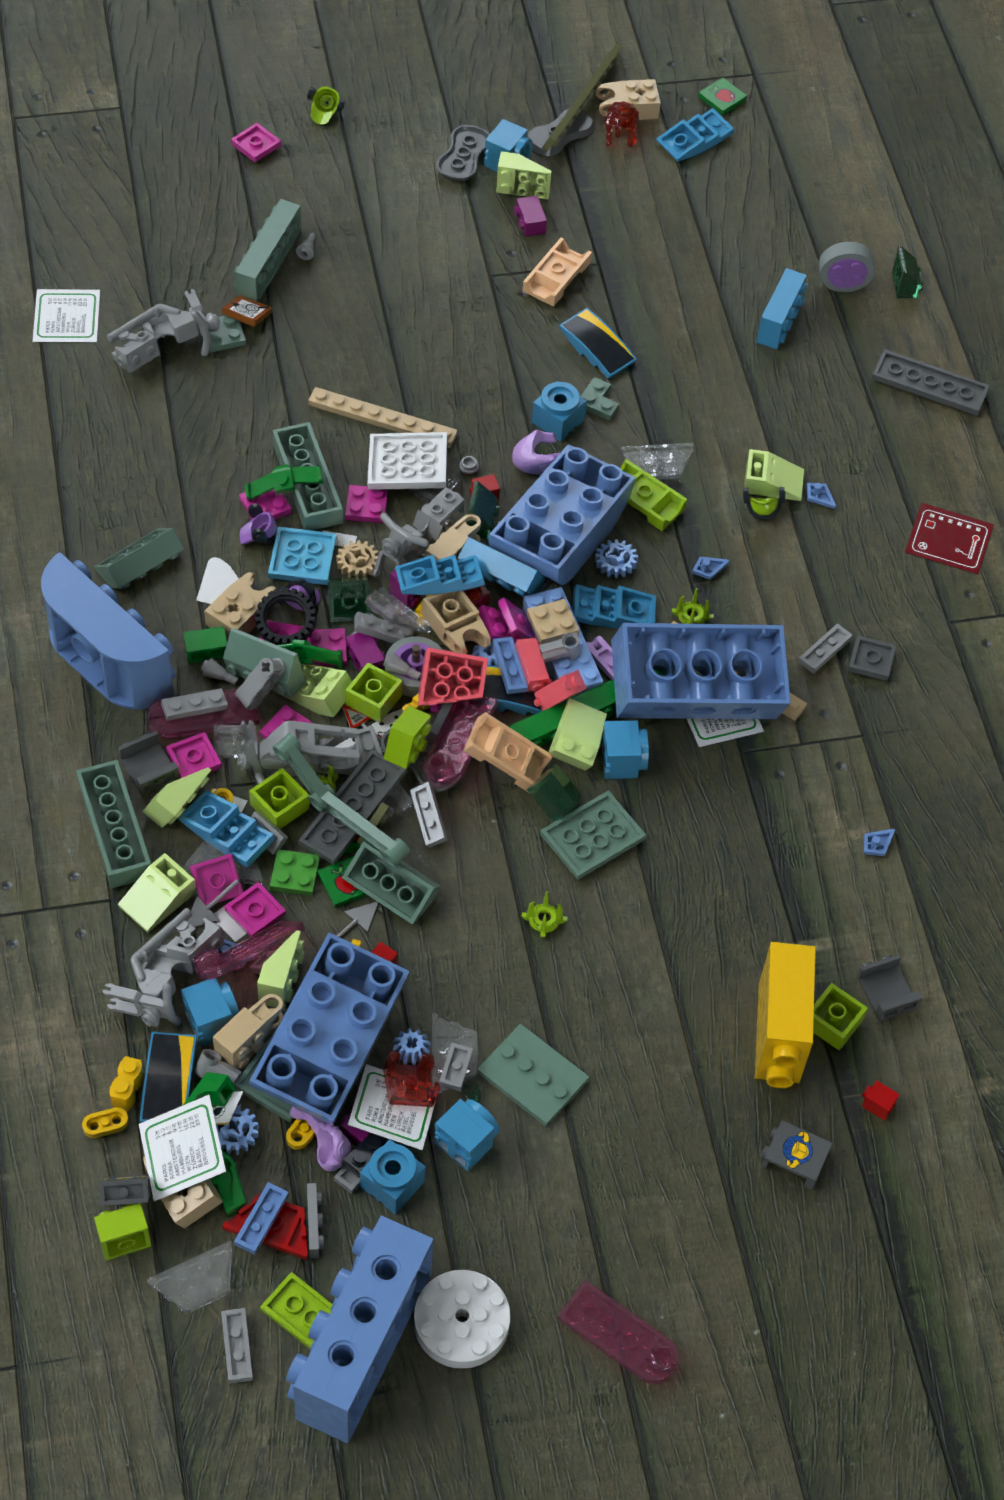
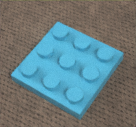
[268,527,337,585]

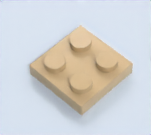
[526,599,579,644]

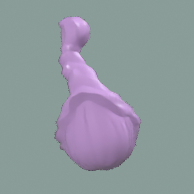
[290,1107,352,1172]

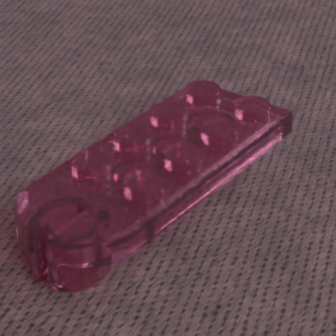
[148,689,260,738]
[423,696,499,784]
[193,921,306,980]
[557,1280,679,1384]

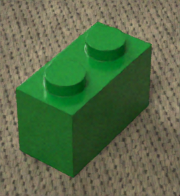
[183,626,227,664]

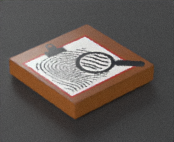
[222,295,272,327]

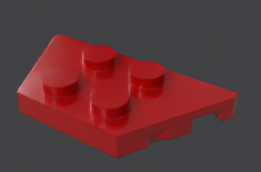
[222,1193,308,1261]

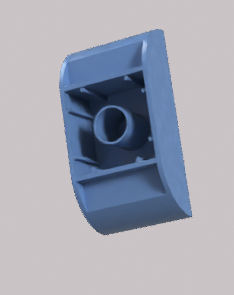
[489,444,636,585]
[41,552,176,709]
[249,932,409,1126]

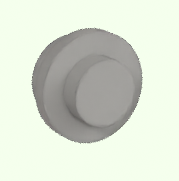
[459,456,479,474]

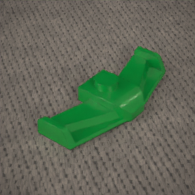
[245,464,324,502]
[277,640,343,668]
[209,1150,247,1218]

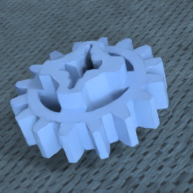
[595,539,638,578]
[214,1105,259,1155]

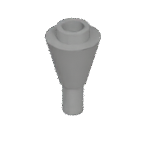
[296,233,316,260]
[383,653,421,680]
[201,658,239,685]

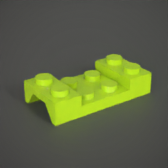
[620,459,687,531]

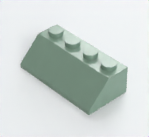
[94,528,184,590]
[223,628,306,698]
[342,841,441,925]

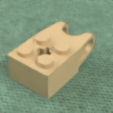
[596,79,660,121]
[426,514,481,561]
[204,572,277,639]
[421,590,491,654]
[213,994,284,1070]
[143,1156,223,1229]

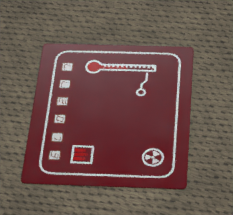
[905,503,994,574]

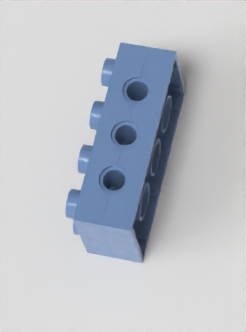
[611,623,791,719]
[286,1215,434,1444]

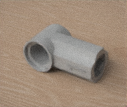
[539,632,581,663]
[194,1049,242,1084]

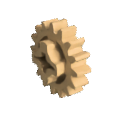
[336,540,379,580]

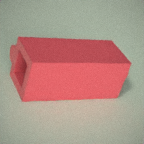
[515,638,552,692]
[534,670,587,711]

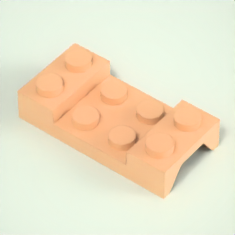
[523,238,592,307]
[464,712,553,794]

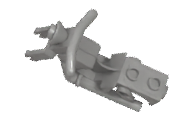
[107,289,220,373]
[372,487,464,587]
[237,720,362,784]
[102,908,224,1027]

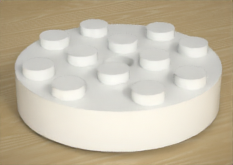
[414,1270,510,1368]

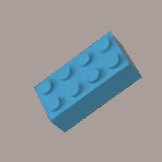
[756,268,808,349]
[458,537,546,598]

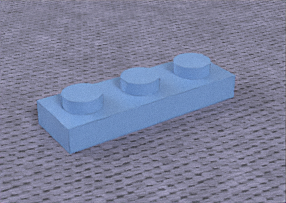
[491,637,528,694]
[234,1182,289,1255]

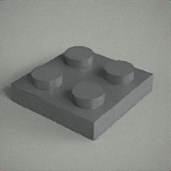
[848,635,896,681]

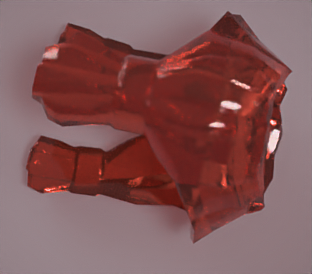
[603,101,639,147]

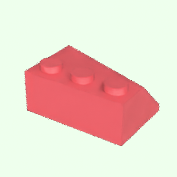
[418,647,488,707]

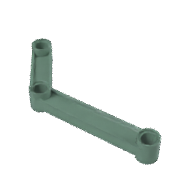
[272,733,410,867]

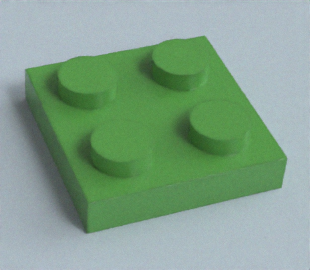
[270,849,320,896]

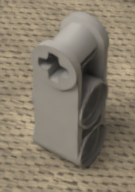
[235,658,286,711]

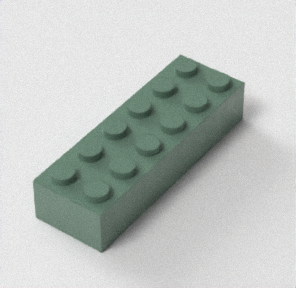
[233,199,301,302]
[272,422,343,531]
[76,760,151,889]

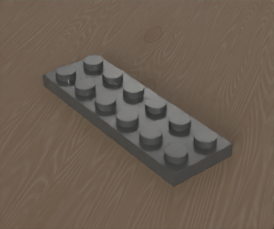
[872,349,990,416]
[298,749,407,865]

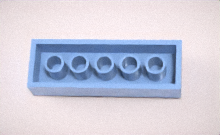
[523,587,603,698]

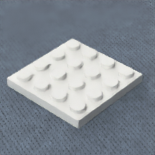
[367,432,447,490]

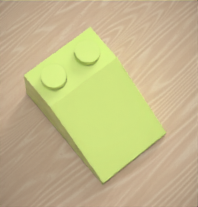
[549,698,607,771]

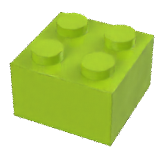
[345,663,403,723]
[384,706,432,769]
[249,768,310,829]
[813,983,868,1050]
[94,1203,151,1261]

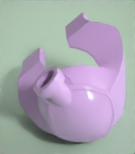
[512,430,561,475]

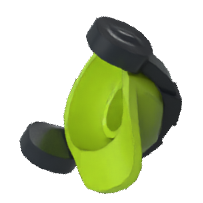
[307,86,345,125]
[743,487,786,520]

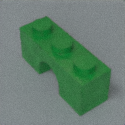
[183,1072,237,1108]

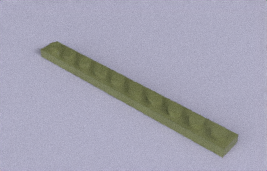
[542,43,622,152]

